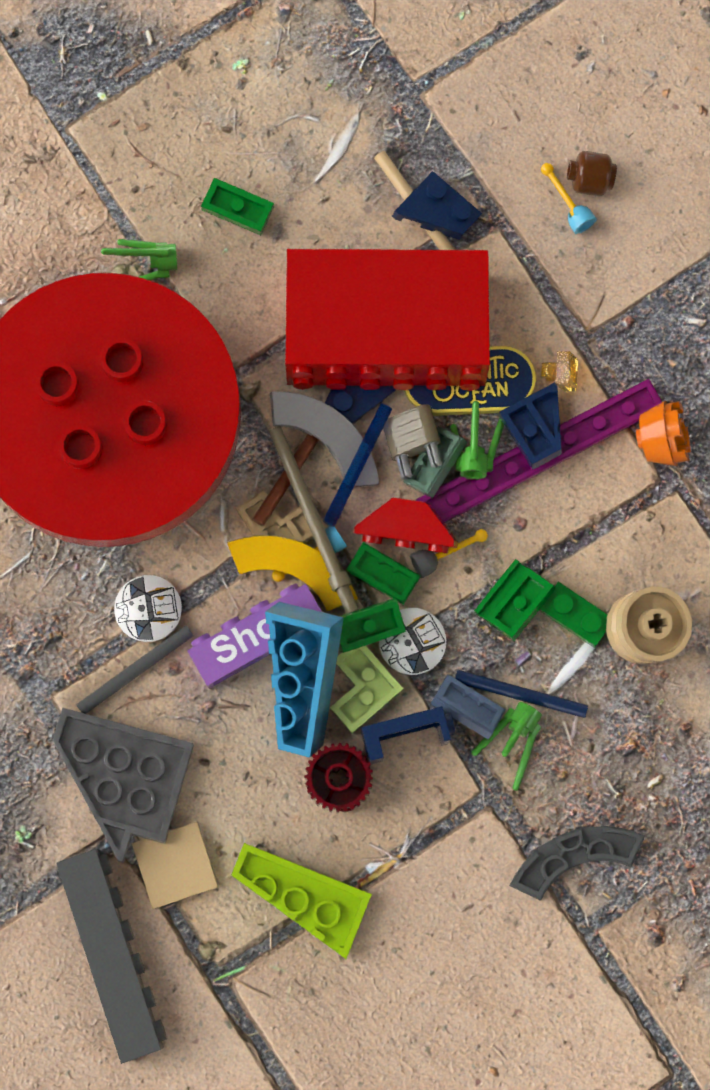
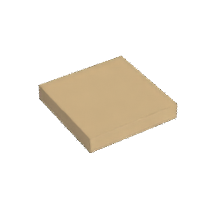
[132,822,219,909]

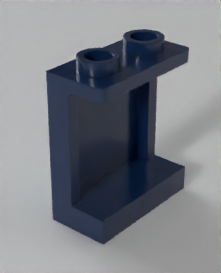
[361,706,455,765]

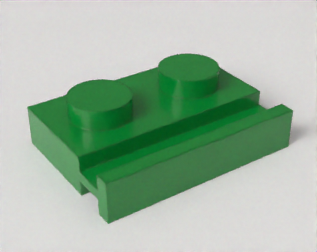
[474,559,555,641]

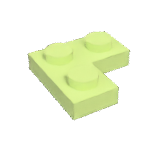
[330,646,403,734]

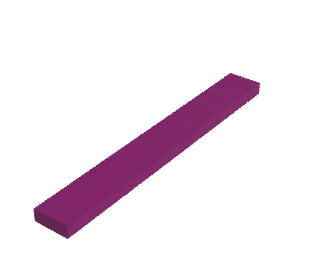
[416,379,662,523]

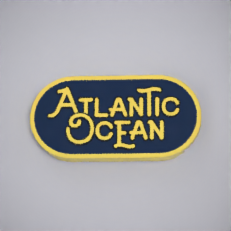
[404,346,536,416]

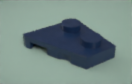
[392,171,482,240]
[499,382,562,470]

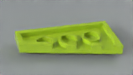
[231,843,372,959]

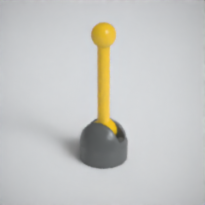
[410,529,488,579]

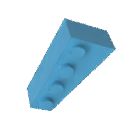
[265,602,344,758]

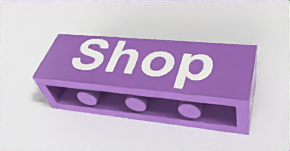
[187,583,322,689]

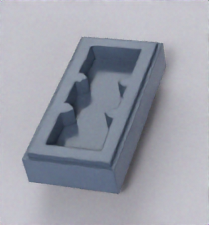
[430,675,506,739]

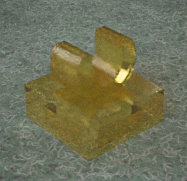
[541,351,578,392]

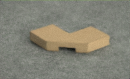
[236,491,327,544]

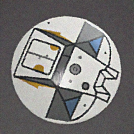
[114,575,182,642]
[379,608,446,675]

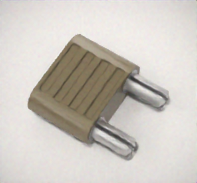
[382,404,442,480]

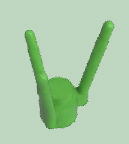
[101,239,177,281]
[450,401,504,479]
[471,702,542,791]

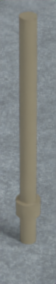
[269,426,359,614]

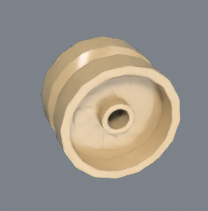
[606,586,692,664]

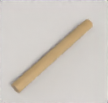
[374,151,455,250]

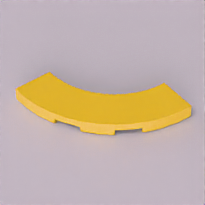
[227,535,358,611]

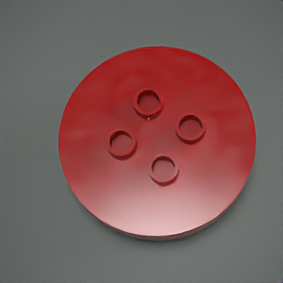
[0,273,241,547]

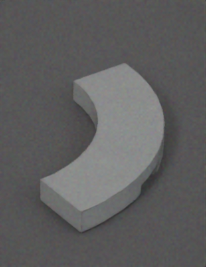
[270,392,379,488]

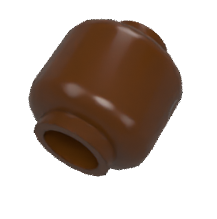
[567,151,617,196]

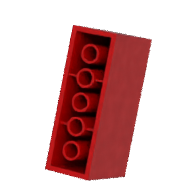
[285,249,490,391]

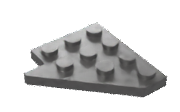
[52,708,194,863]

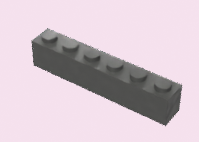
[56,849,167,1064]

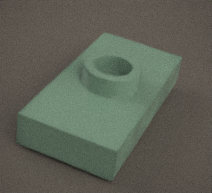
[403,426,468,498]

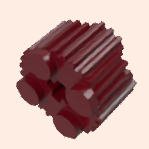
[304,743,373,813]

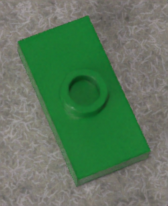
[346,542,421,606]

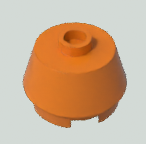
[636,400,691,466]

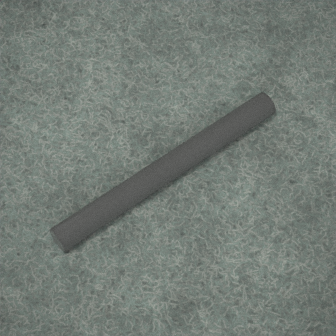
[76,625,194,714]

